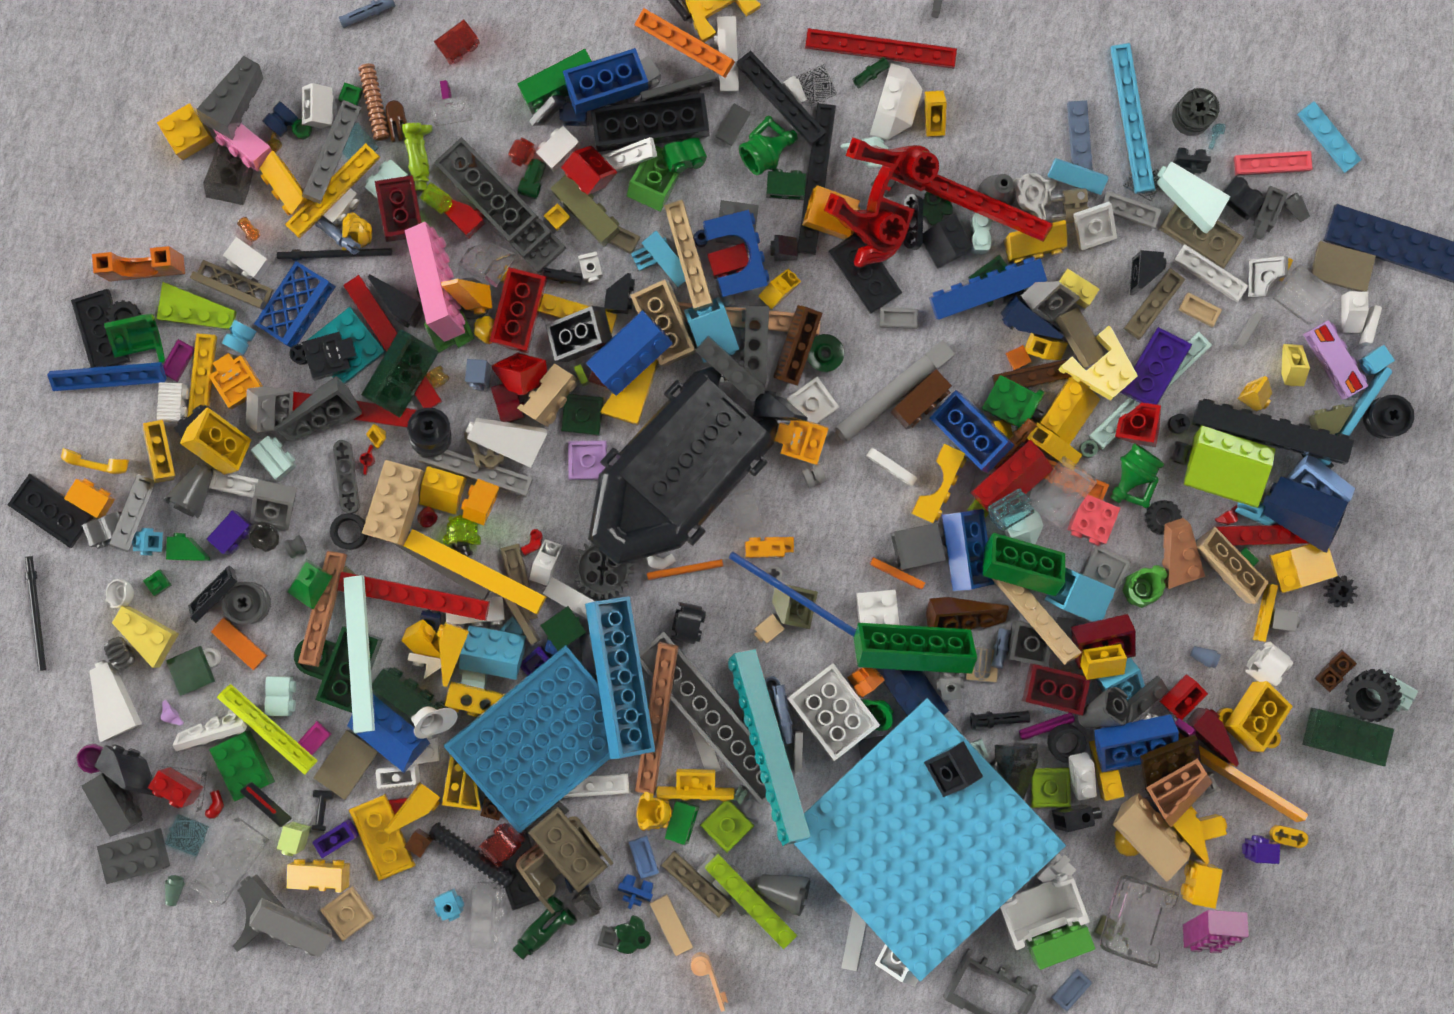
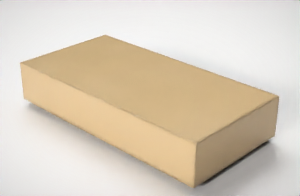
[1178,292,1222,327]

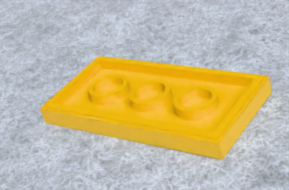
[349,794,415,881]

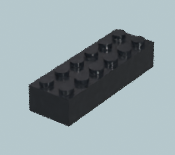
[591,93,710,152]

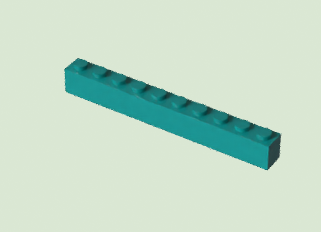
[728,649,811,846]

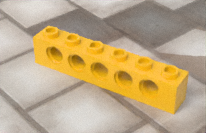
[444,681,506,717]

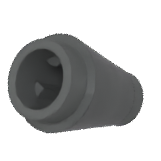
[1285,193,1310,222]

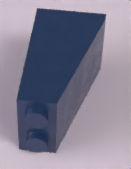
[1263,476,1348,553]

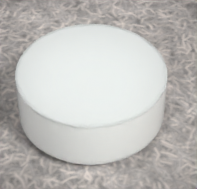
[203,648,221,667]

